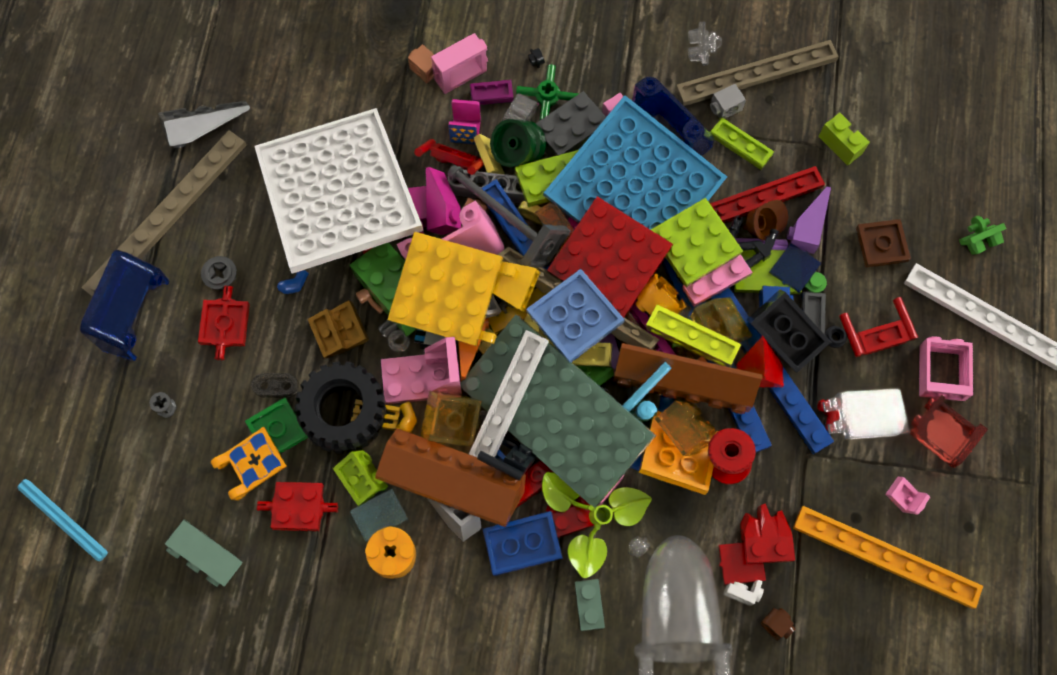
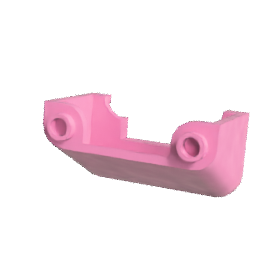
[397,200,505,260]

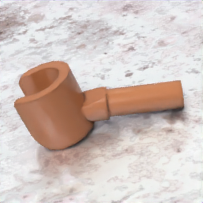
[356,289,384,314]

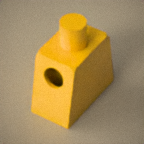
[492,261,541,312]

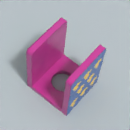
[448,99,481,145]

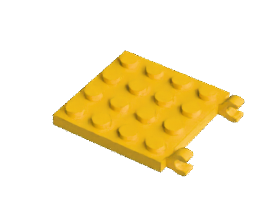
[387,231,516,346]

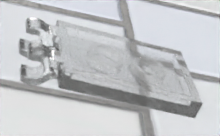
[822,389,910,439]

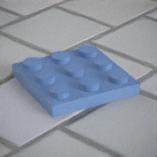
[526,269,625,363]

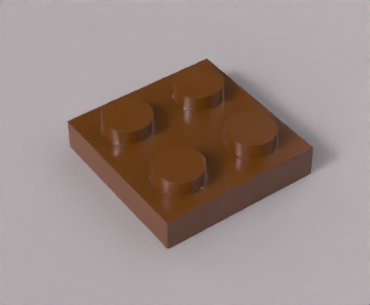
[856,219,911,268]

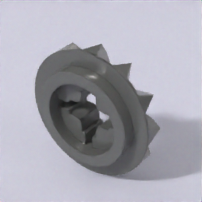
[201,256,237,290]

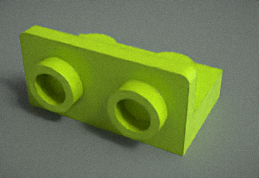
[333,450,388,506]

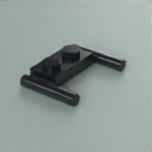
[477,436,537,481]

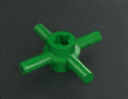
[516,64,579,121]

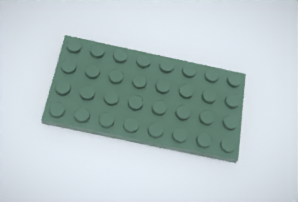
[460,314,657,507]

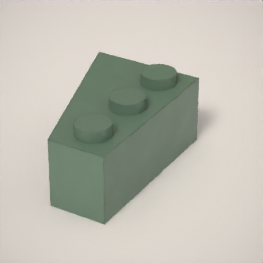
[165,519,243,587]

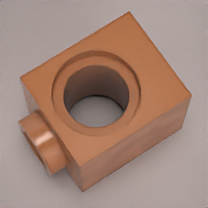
[408,44,434,83]

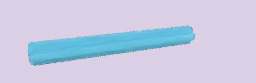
[17,479,108,561]

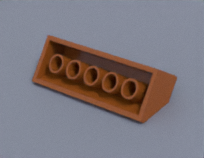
[613,343,762,414]
[375,428,526,527]

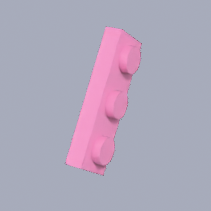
[682,255,753,307]

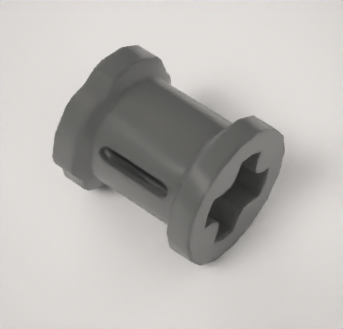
[149,392,177,418]

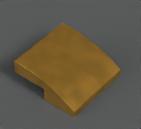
[308,300,369,359]

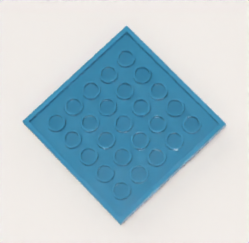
[543,95,727,230]

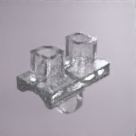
[688,22,722,66]

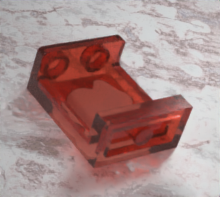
[908,394,988,468]

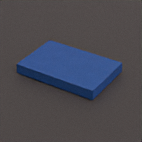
[483,511,563,576]

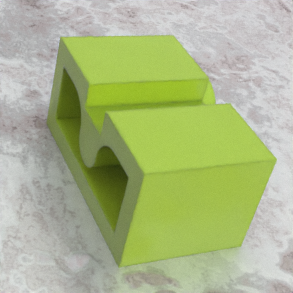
[818,113,870,166]

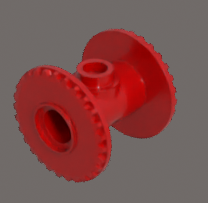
[708,428,756,484]

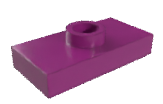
[470,80,514,105]

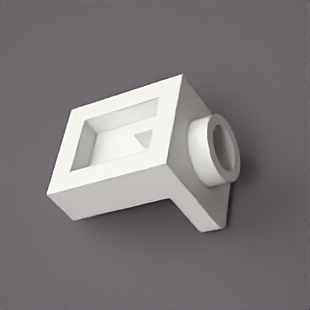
[723,580,764,606]

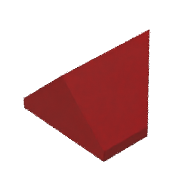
[736,336,784,388]

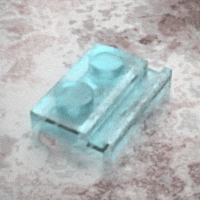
[350,489,408,542]

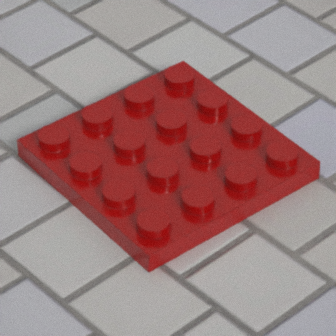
[547,196,673,318]

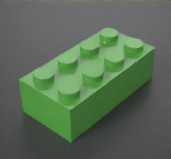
[350,243,416,337]

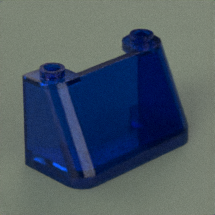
[632,77,714,156]

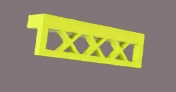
[646,305,741,368]

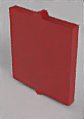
[718,543,766,585]

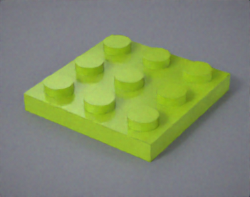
[651,198,743,287]

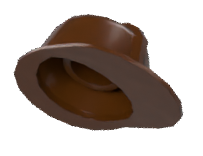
[743,200,788,241]

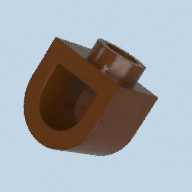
[760,608,796,641]

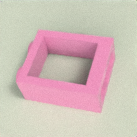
[431,33,488,94]
[919,336,973,401]

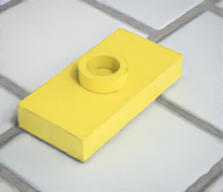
[474,134,505,175]
[573,343,612,367]

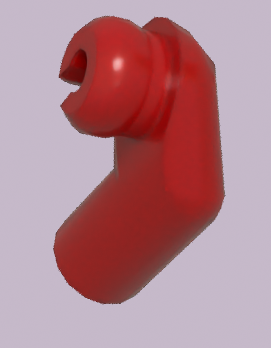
[817,399,840,432]

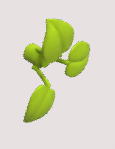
[542,472,652,578]

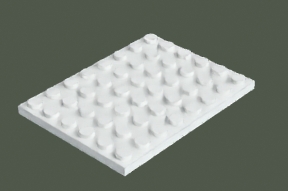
[255,108,423,274]

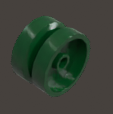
[490,119,546,167]

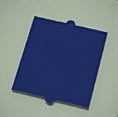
[769,243,821,293]

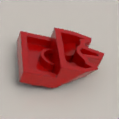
[740,504,795,564]

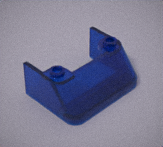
[80,250,170,361]

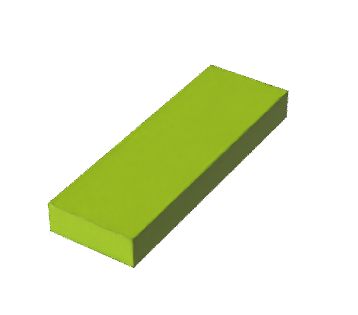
[709,118,774,170]

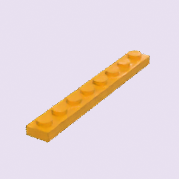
[793,506,983,609]

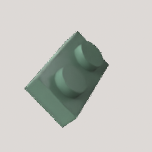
[574,579,605,631]

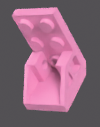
[381,337,462,405]

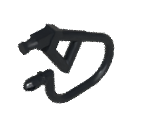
[675,215,779,285]

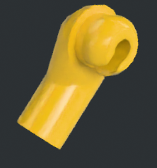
[396,402,417,433]

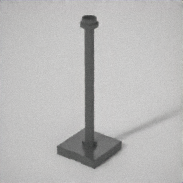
[448,165,571,267]

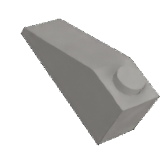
[427,498,481,542]

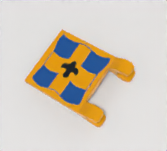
[211,427,287,500]

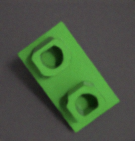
[959,216,1006,255]

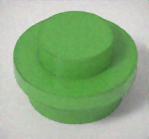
[804,272,827,293]

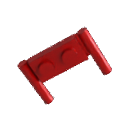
[414,139,484,175]
[839,297,918,357]

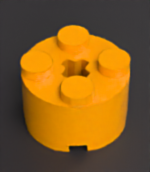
[635,274,686,315]
[365,526,416,579]

